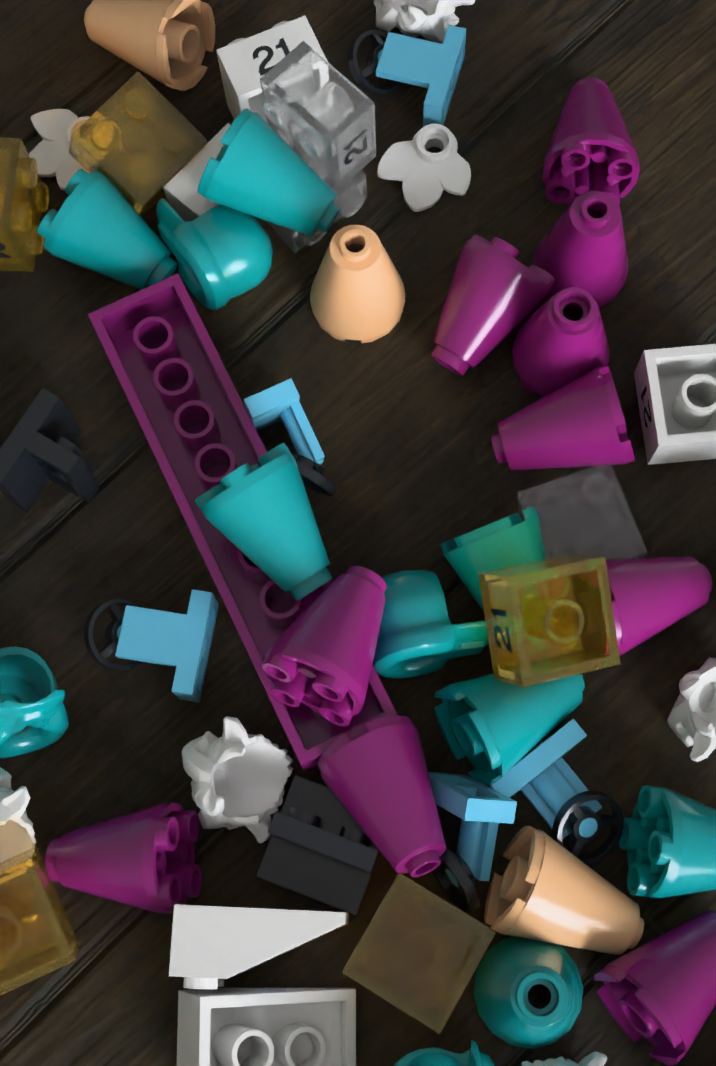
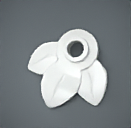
[22,109,112,190]
[377,124,471,212]

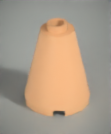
[84,0,215,91]
[310,225,405,343]
[484,826,644,955]

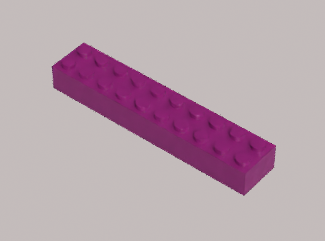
[88,274,398,771]

